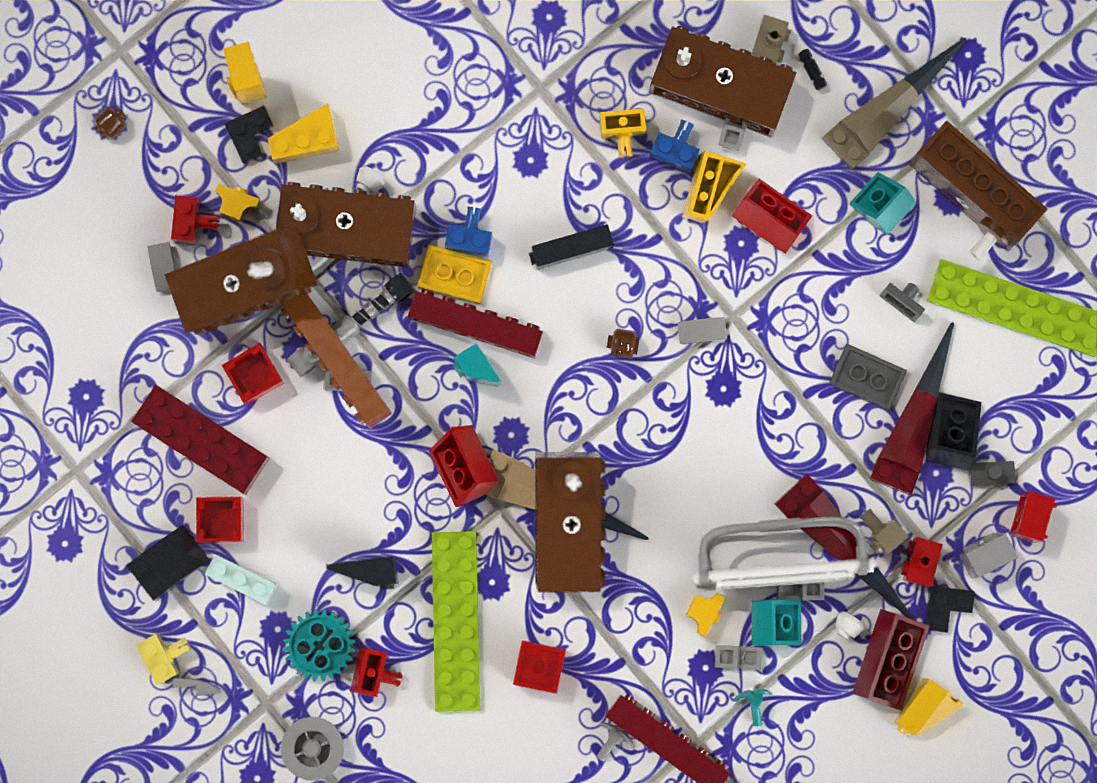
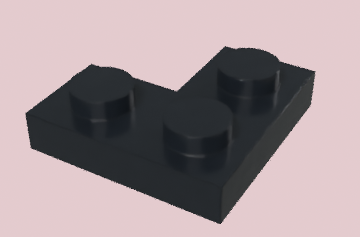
[224,105,274,164]
[925,586,975,633]

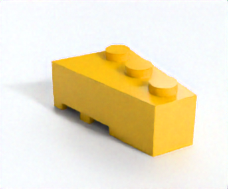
[223,42,267,104]
[268,103,339,164]
[682,151,747,223]

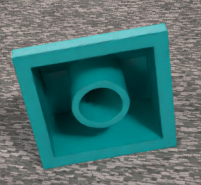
[849,172,917,235]
[453,343,501,387]
[751,600,801,645]

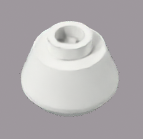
[356,166,385,194]
[835,611,865,640]

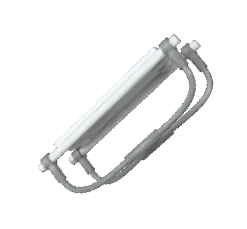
[692,517,876,590]

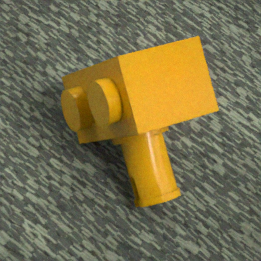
[599,108,646,158]

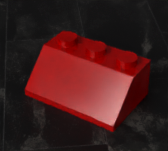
[732,178,813,254]
[429,425,499,507]

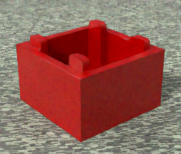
[222,343,285,406]
[1009,491,1057,543]
[196,497,244,543]
[513,640,566,694]

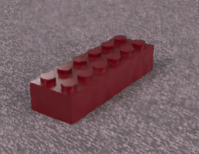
[131,384,270,495]

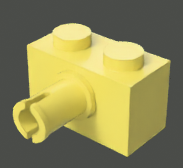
[136,634,191,685]

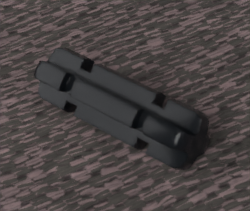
[798,49,827,90]

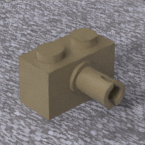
[751,15,791,64]
[860,508,909,555]

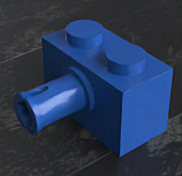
[649,120,700,174]
[445,206,493,257]

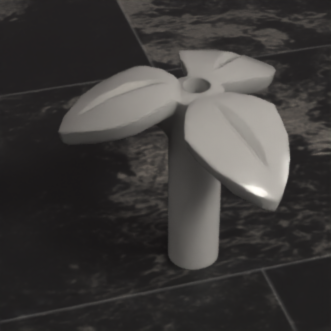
[597,723,633,761]

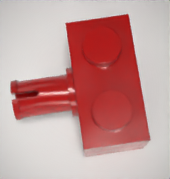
[171,195,220,245]
[901,537,943,587]
[350,648,402,697]

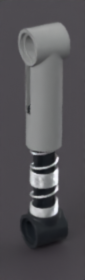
[287,273,415,378]

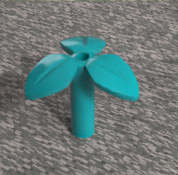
[734,688,772,726]

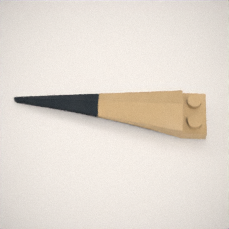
[485,450,649,540]

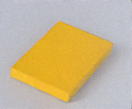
[417,244,492,304]

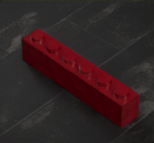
[408,289,543,359]
[605,694,731,783]

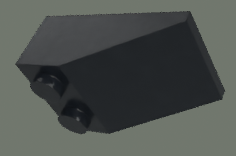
[925,392,982,471]
[126,525,210,601]
[326,556,399,590]

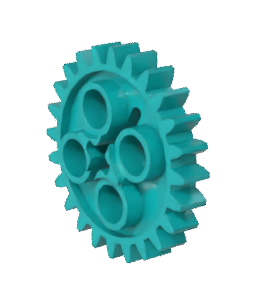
[283,609,356,682]

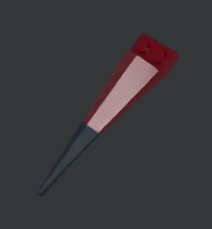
[869,322,954,495]
[774,474,913,619]

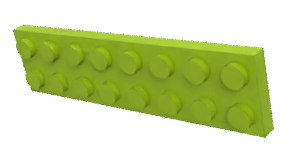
[927,259,1097,357]
[432,531,480,712]

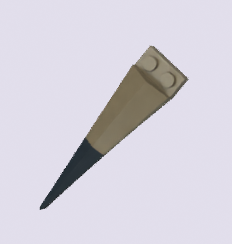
[822,37,967,171]

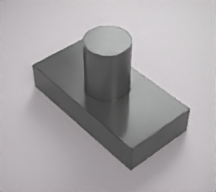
[879,282,925,322]
[969,461,1016,486]

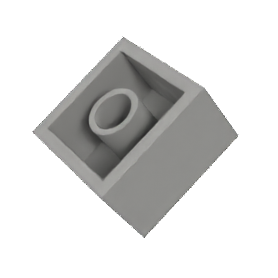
[959,532,1019,579]

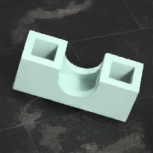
[205,554,277,605]

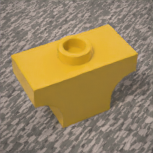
[215,184,262,223]
[685,593,725,637]

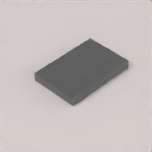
[828,343,907,411]

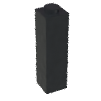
[528,224,614,270]

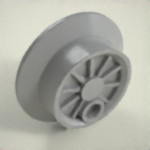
[281,717,344,780]

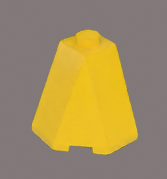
[894,678,964,737]

